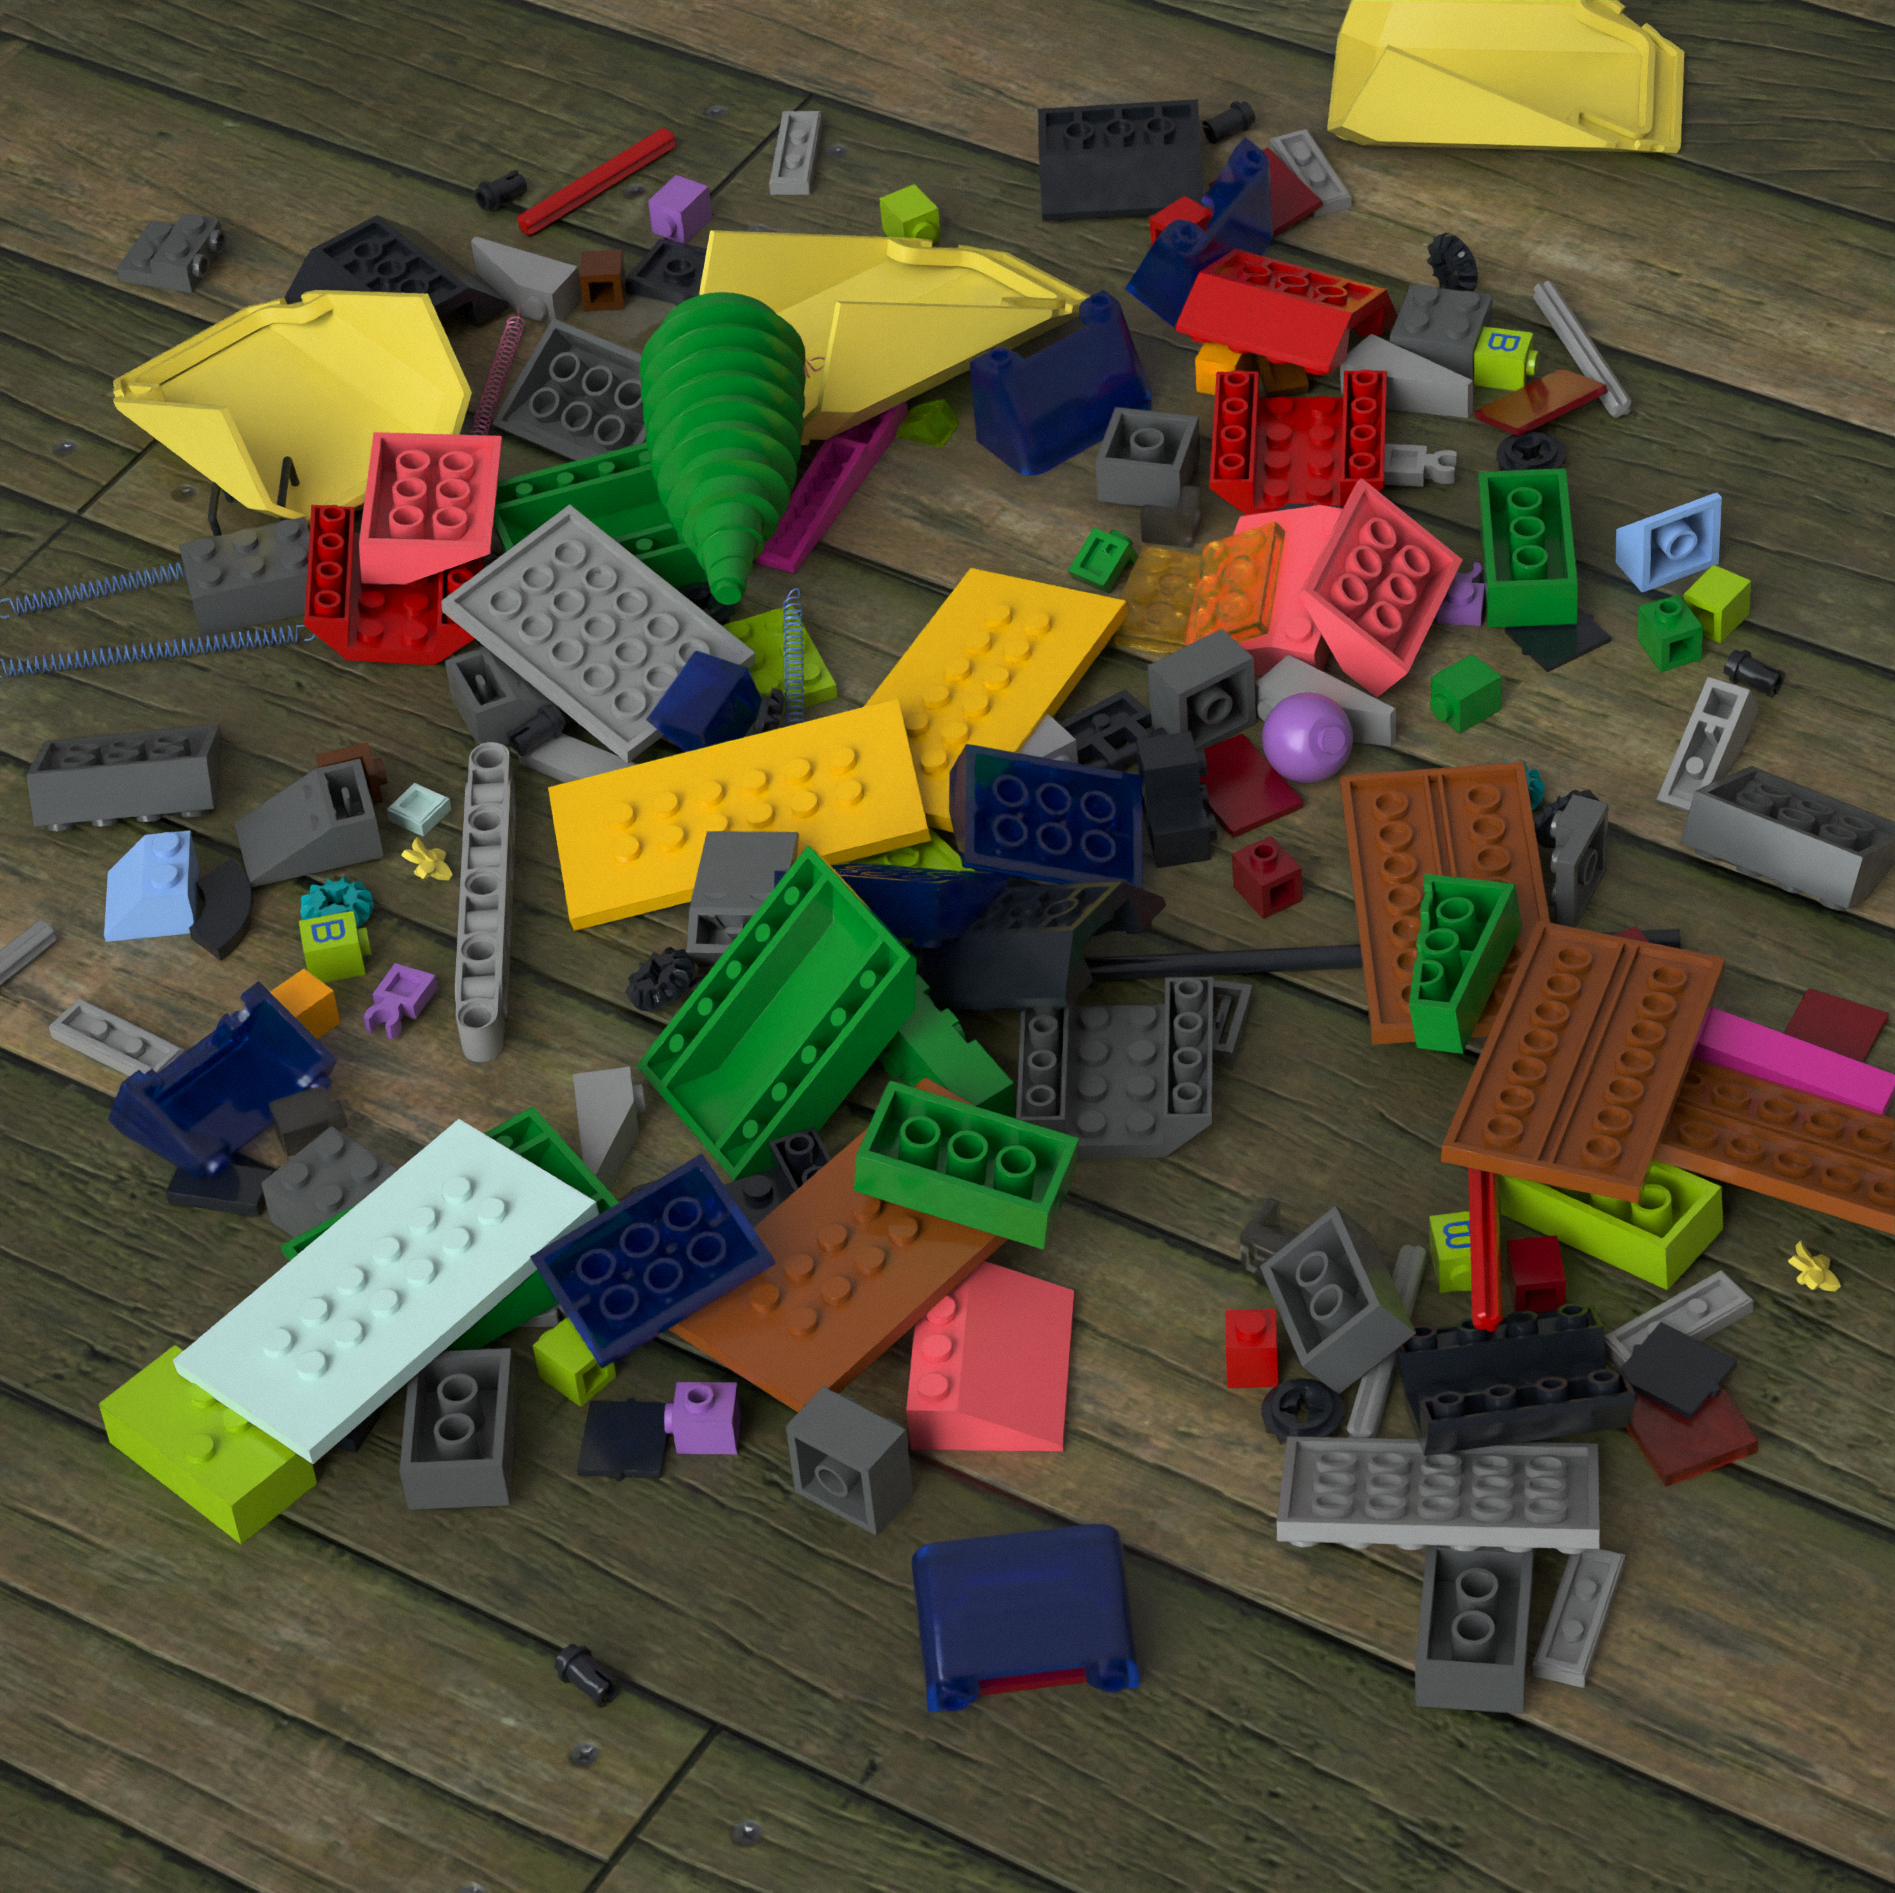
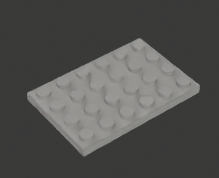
[442,505,755,763]
[1277,1436,1600,1554]

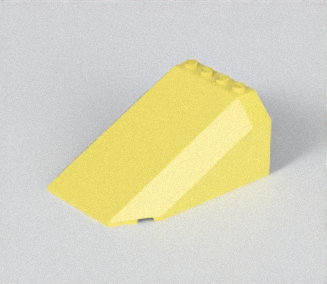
[1327,0,1684,153]
[699,230,1098,445]
[113,290,472,527]

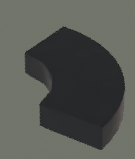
[189,858,254,961]

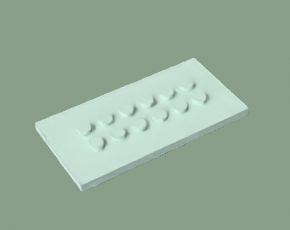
[173,1119,599,1464]

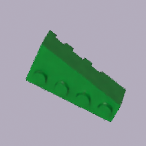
[1409,874,1522,1054]
[877,974,1016,1118]

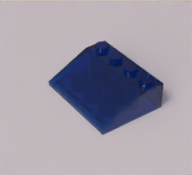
[949,744,1143,889]
[774,862,1009,948]
[530,1153,776,1369]

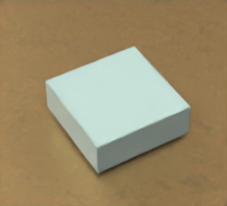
[386,783,452,837]

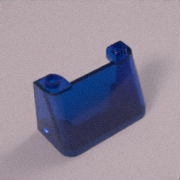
[1125,137,1273,329]
[970,290,1152,476]
[108,981,337,1179]
[911,1524,1140,1712]

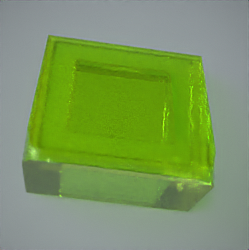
[896,399,959,447]

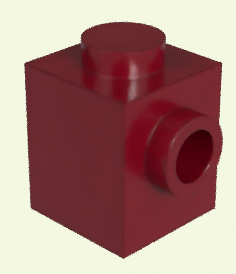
[1232,836,1303,919]

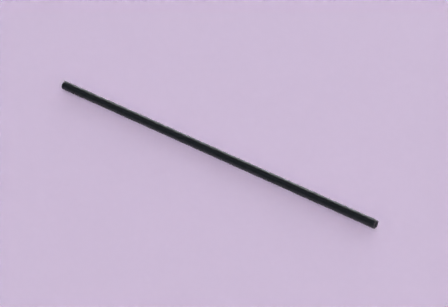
[689,929,1681,996]

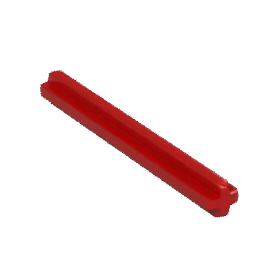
[517,128,676,236]
[1468,1168,1503,1333]

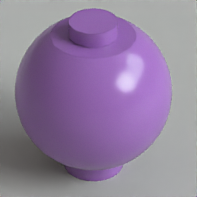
[1262,692,1353,783]

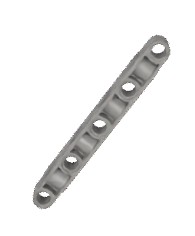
[455,742,516,1062]

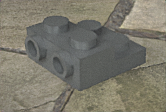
[117,214,226,293]
[1550,794,1608,928]

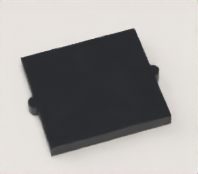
[1504,607,1611,672]
[1618,1322,1737,1421]
[577,1398,669,1481]

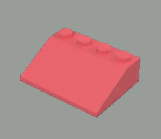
[359,432,502,585]
[1299,478,1463,698]
[1196,505,1343,675]
[906,1261,1075,1452]

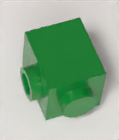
[1637,594,1703,673]
[1430,654,1502,733]

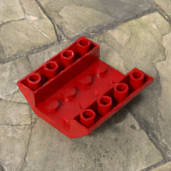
[1176,249,1398,375]
[1210,369,1387,516]
[304,504,483,665]

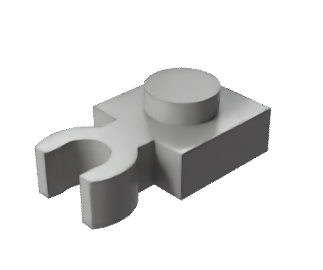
[1384,444,1457,487]

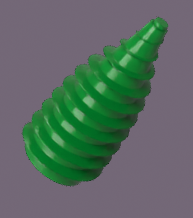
[639,292,806,605]

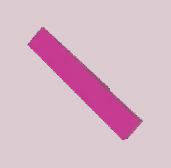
[755,401,909,574]
[1693,1007,1895,1115]

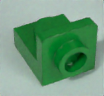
[1068,527,1141,594]

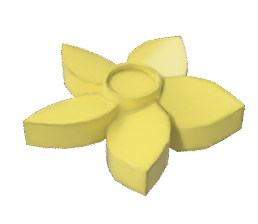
[401,837,452,881]
[1788,1240,1841,1292]

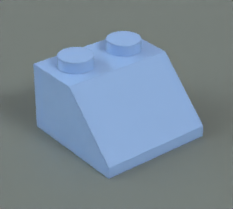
[1616,492,1722,593]
[104,830,200,942]

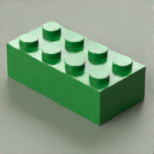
[1478,468,1578,628]
[854,1080,1079,1250]

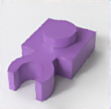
[1437,562,1485,626]
[364,963,438,1039]

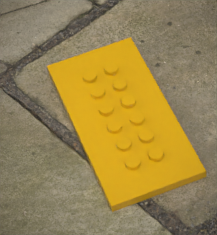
[864,568,1128,836]
[548,698,931,931]

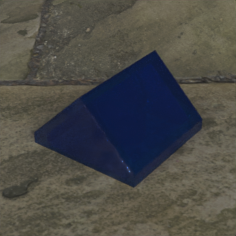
[646,650,761,752]

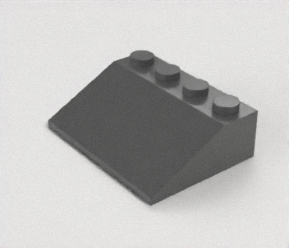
[492,318,646,461]
[26,723,221,831]
[1681,766,1895,911]

